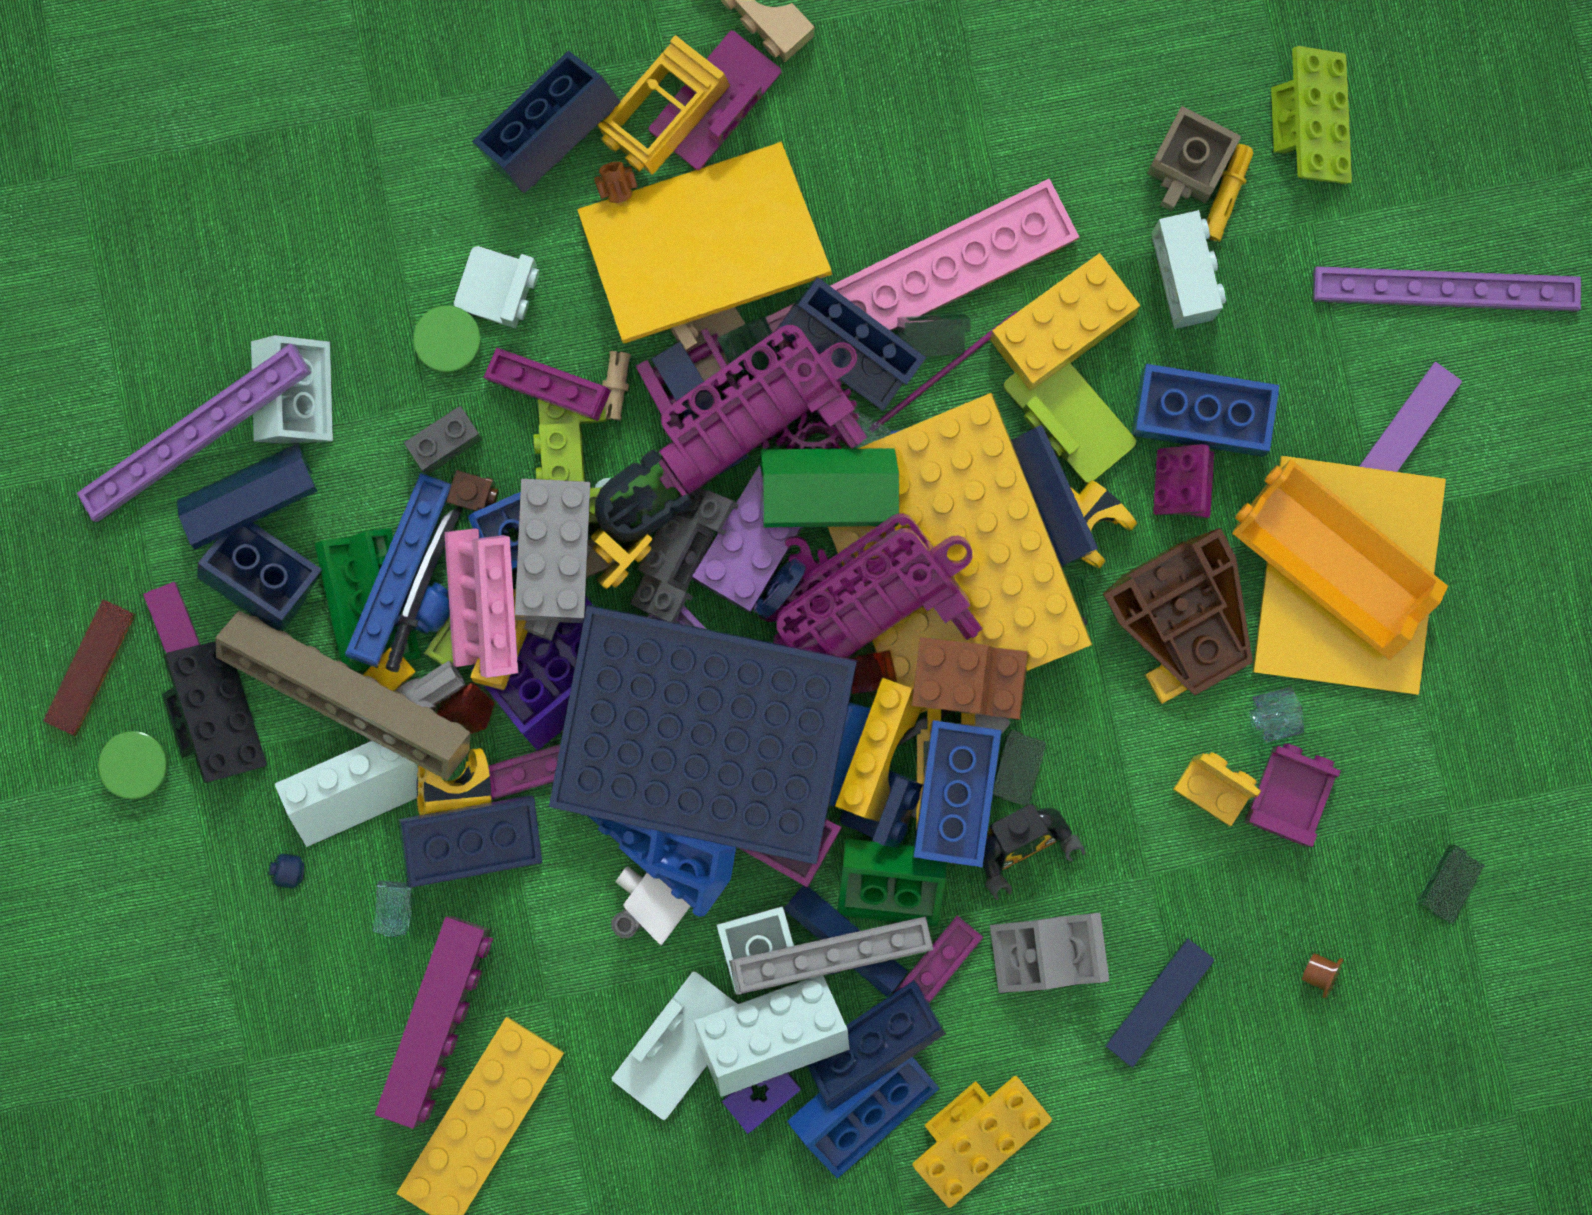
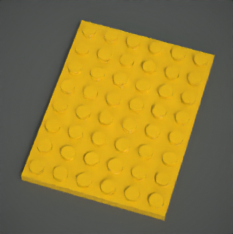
[828,393,1092,714]

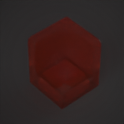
[850,650,897,694]
[437,683,495,734]

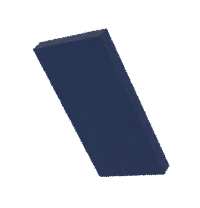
[398,795,542,888]
[807,980,946,1110]

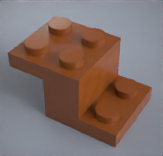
[912,637,1029,720]

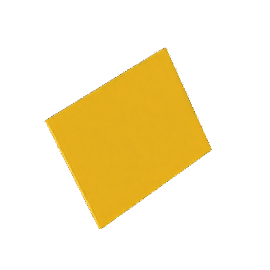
[577,142,832,344]
[1253,456,1446,695]

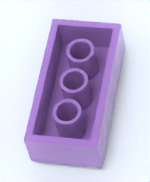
[692,465,803,615]

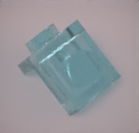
[372,881,412,937]

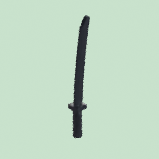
[385,507,462,672]

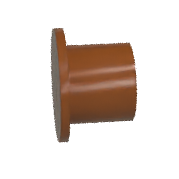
[1302,953,1344,999]

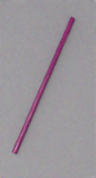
[869,311,1017,433]

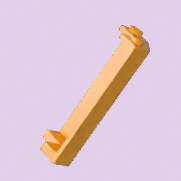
[1232,459,1448,660]

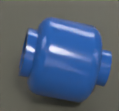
[404,582,450,634]

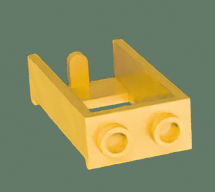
[597,35,730,175]

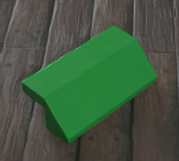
[759,448,899,528]
[314,528,421,672]

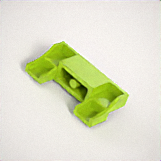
[533,400,612,524]

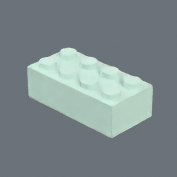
[694,975,849,1097]

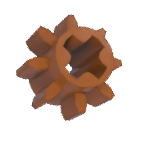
[594,161,638,203]

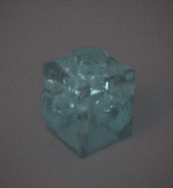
[1249,686,1304,743]

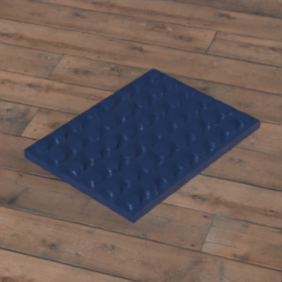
[549,605,858,864]

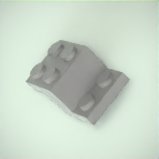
[990,913,1109,993]

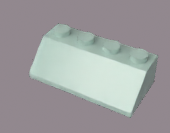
[275,741,418,847]

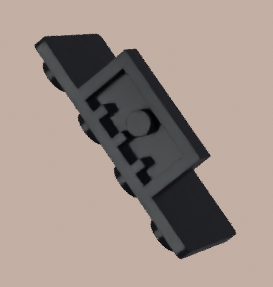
[162,641,267,783]

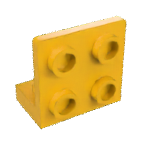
[1173,752,1261,827]

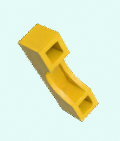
[835,678,922,822]

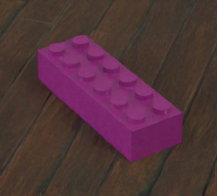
[374,916,494,1129]

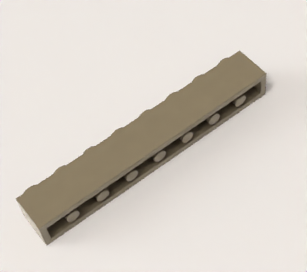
[215,610,470,780]

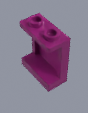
[1244,743,1341,847]

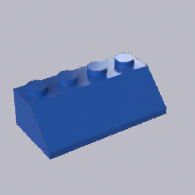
[787,1056,940,1179]

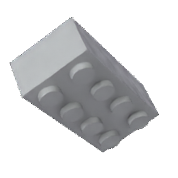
[515,479,590,623]

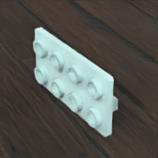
[612,971,738,1120]

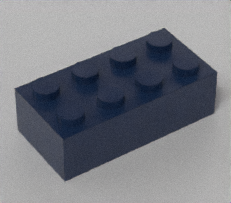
[472,50,621,193]

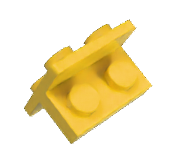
[590,528,652,589]

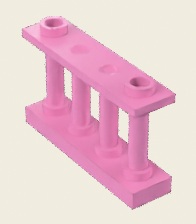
[444,528,518,678]

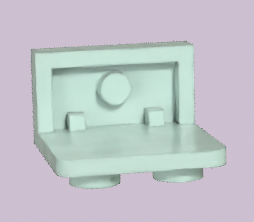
[454,246,539,328]

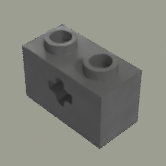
[404,406,483,475]

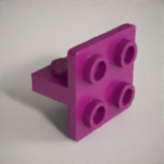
[1153,444,1214,518]

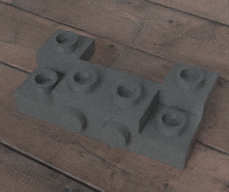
[630,488,739,623]

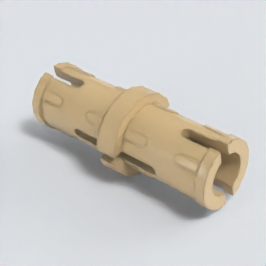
[602,351,631,421]

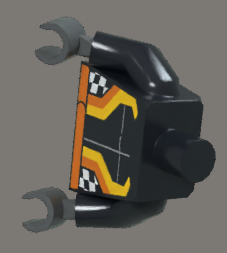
[983,804,1085,900]

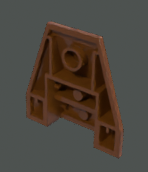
[1103,528,1253,695]

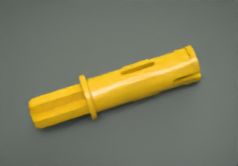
[1207,144,1253,242]

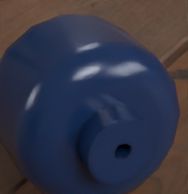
[268,853,304,889]

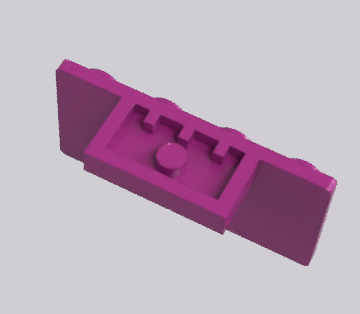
[649,30,782,171]

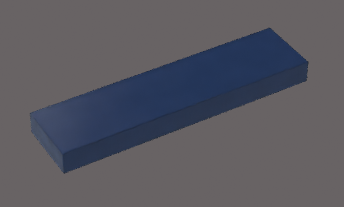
[651,342,749,475]
[783,885,908,997]
[1104,938,1215,1068]

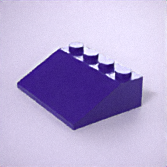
[470,596,593,751]

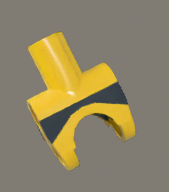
[1071,480,1137,569]
[416,748,491,815]

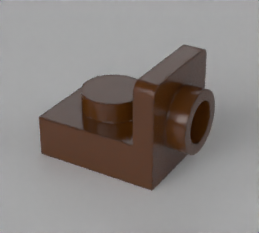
[447,470,499,512]

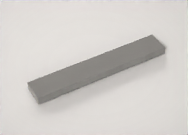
[729,917,933,995]

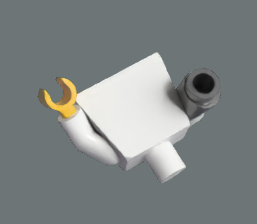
[611,866,691,945]

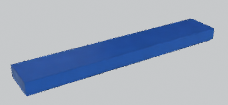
[345,473,452,668]

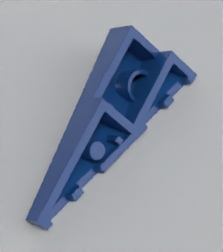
[581,814,736,917]

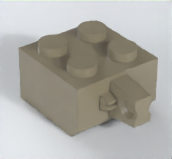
[1147,106,1241,212]

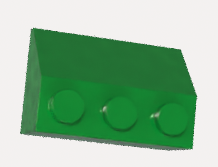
[837,839,946,926]

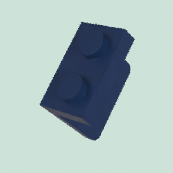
[840,770,923,848]

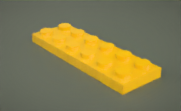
[396,1017,565,1215]

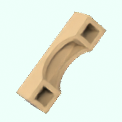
[721,0,815,62]

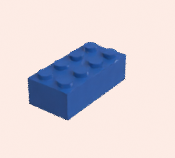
[1132,364,1280,457]
[913,720,1002,867]

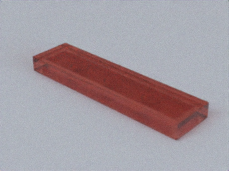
[43,599,136,736]

